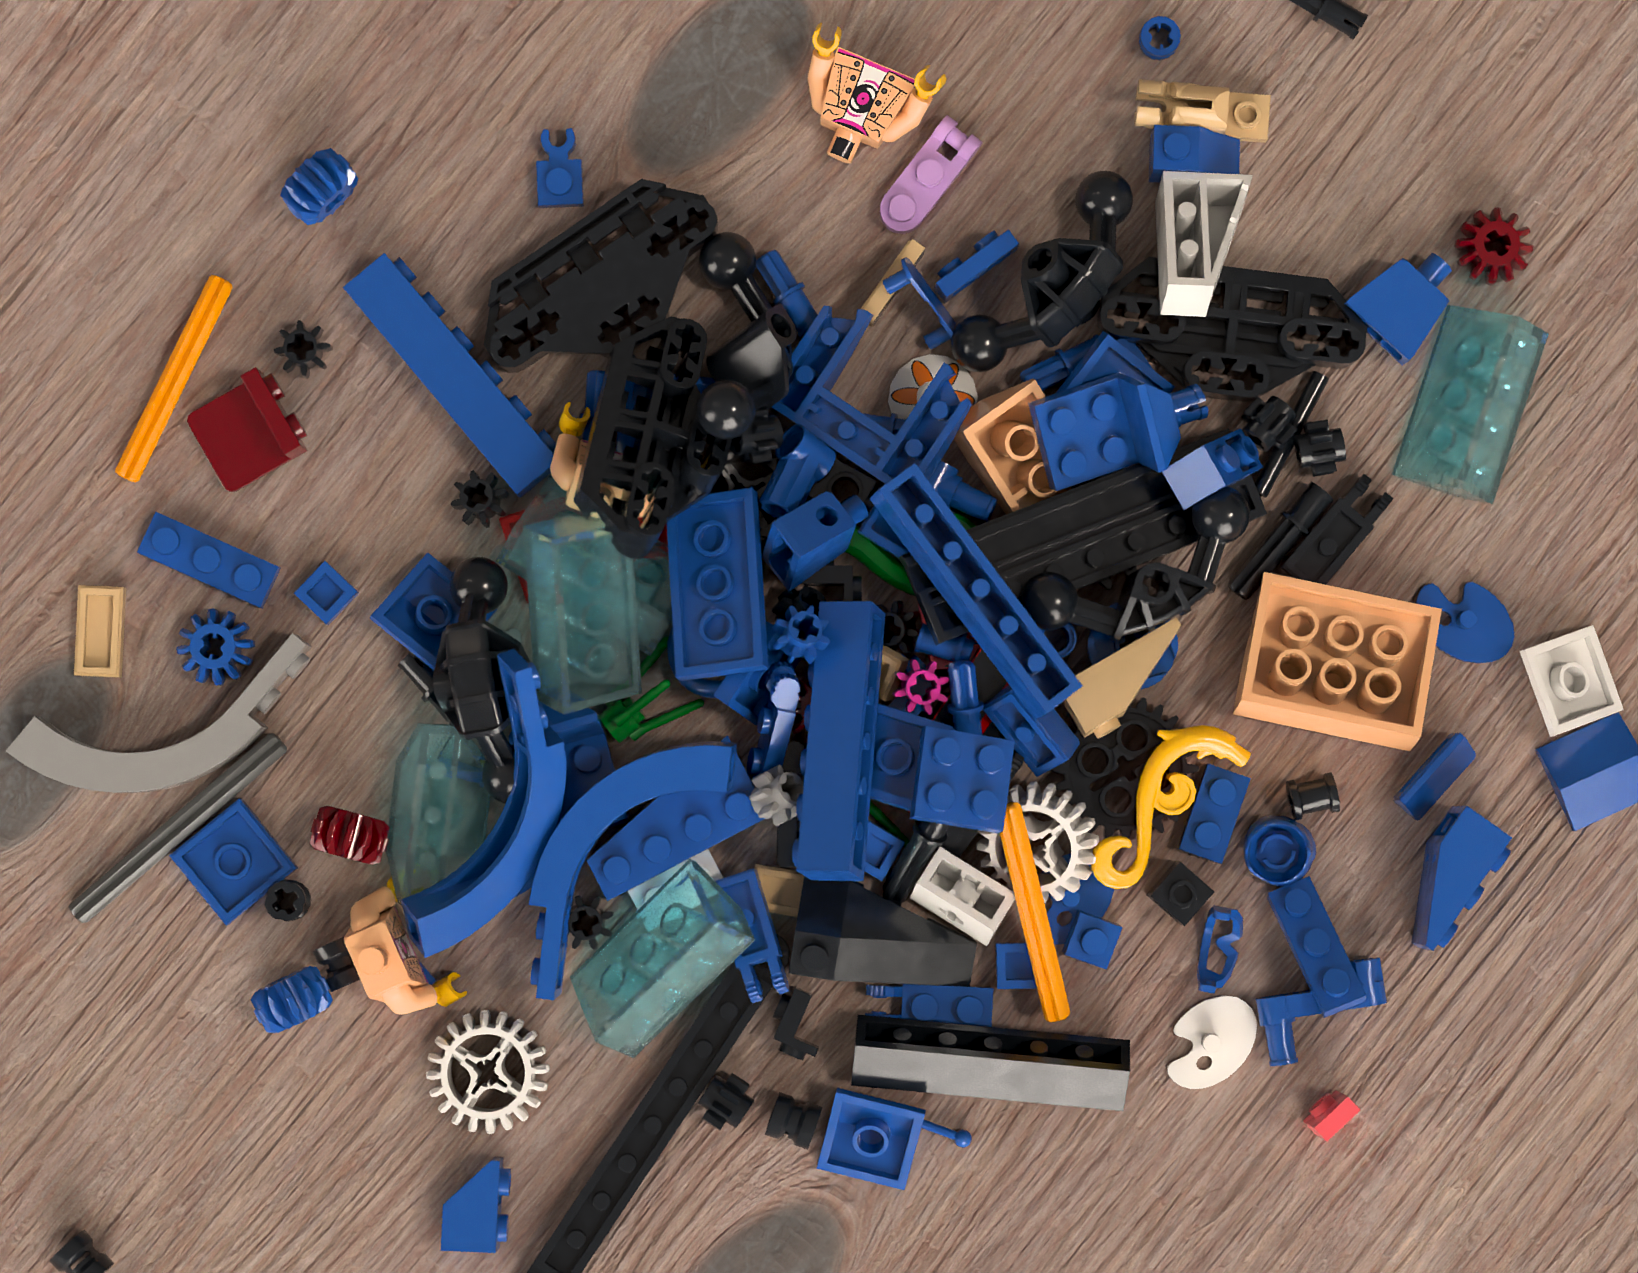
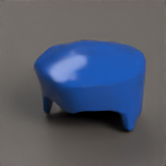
[1243,815,1317,887]

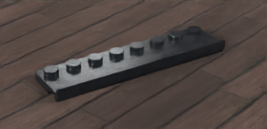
[899,428,1267,645]

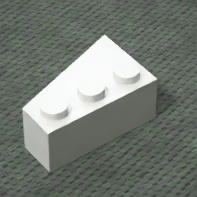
[1155,171,1253,317]

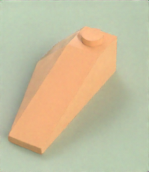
[954,379,1072,514]

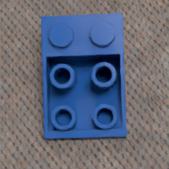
[1412,806,1512,951]

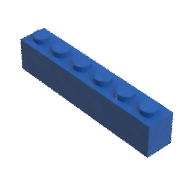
[343,253,556,498]
[869,463,1083,720]
[792,601,886,881]

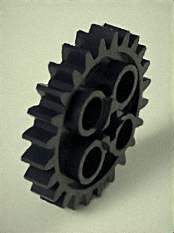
[1051,697,1199,839]

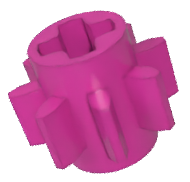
[892,659,950,715]

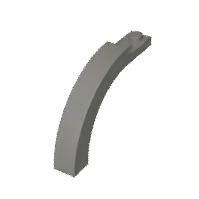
[6,633,312,793]

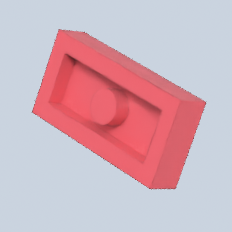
[1303,1090,1360,1141]

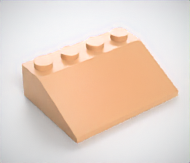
[1233,572,1442,751]

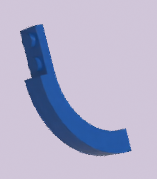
[401,649,566,958]
[528,741,737,1000]

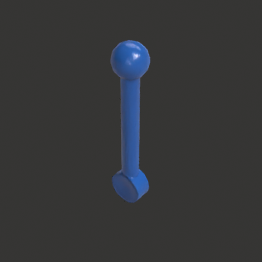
[922,1119,972,1148]

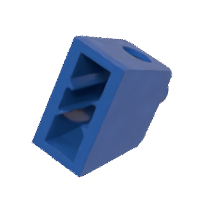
[1344,253,1452,366]
[762,491,868,591]

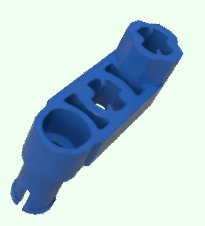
[1256,957,1387,1066]

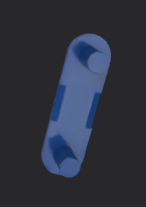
[883,257,957,350]

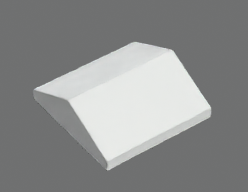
[1520,625,1624,737]

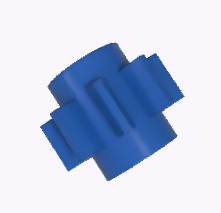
[772,605,830,664]

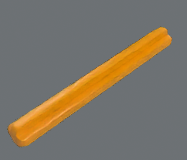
[115,275,232,482]
[1000,802,1070,1022]

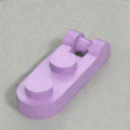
[880,115,983,234]

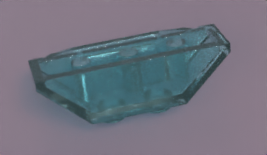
[386,723,490,905]

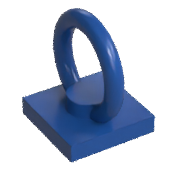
[667,621,802,725]

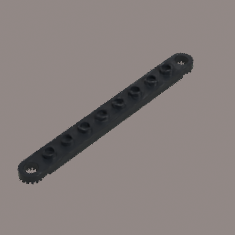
[527,933,789,1273]

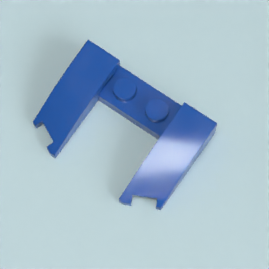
[772,305,972,484]

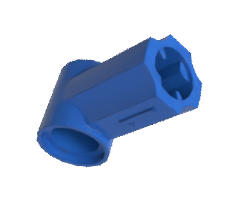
[759,424,836,518]

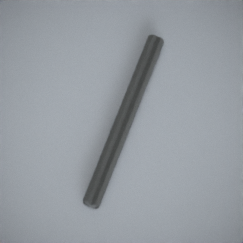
[69,733,287,923]

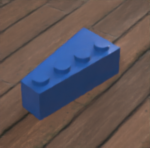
[586,735,765,901]

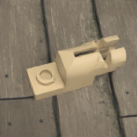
[1134,79,1271,143]

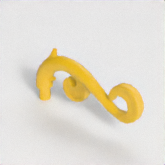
[1091,725,1251,889]

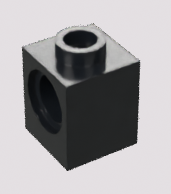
[807,459,876,514]
[1146,861,1215,926]

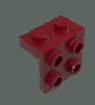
[187,367,308,492]

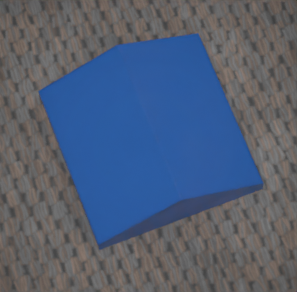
[370,552,497,670]
[1535,712,1638,831]
[817,1088,926,1190]

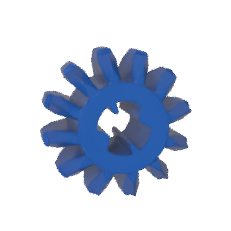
[280,148,358,225]
[176,608,255,686]
[251,966,333,1033]

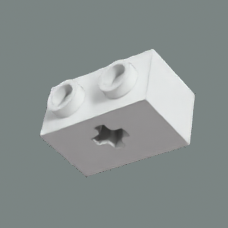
[910,847,1015,946]

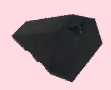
[788,876,977,987]

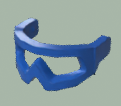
[1197,905,1243,993]

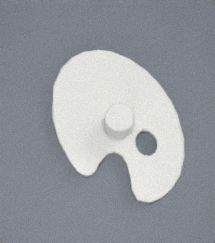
[1167,995,1257,1089]

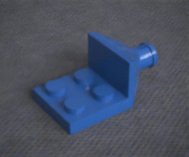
[1028,372,1208,491]
[508,667,629,828]

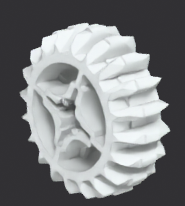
[976,781,1099,903]
[426,1010,550,1134]

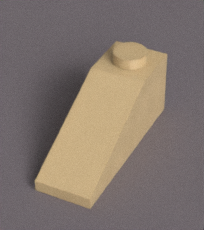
[1063,617,1181,739]

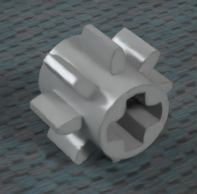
[749,765,804,826]

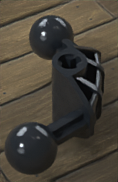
[950,171,1133,372]
[697,232,797,439]
[1020,486,1250,642]
[433,557,530,803]

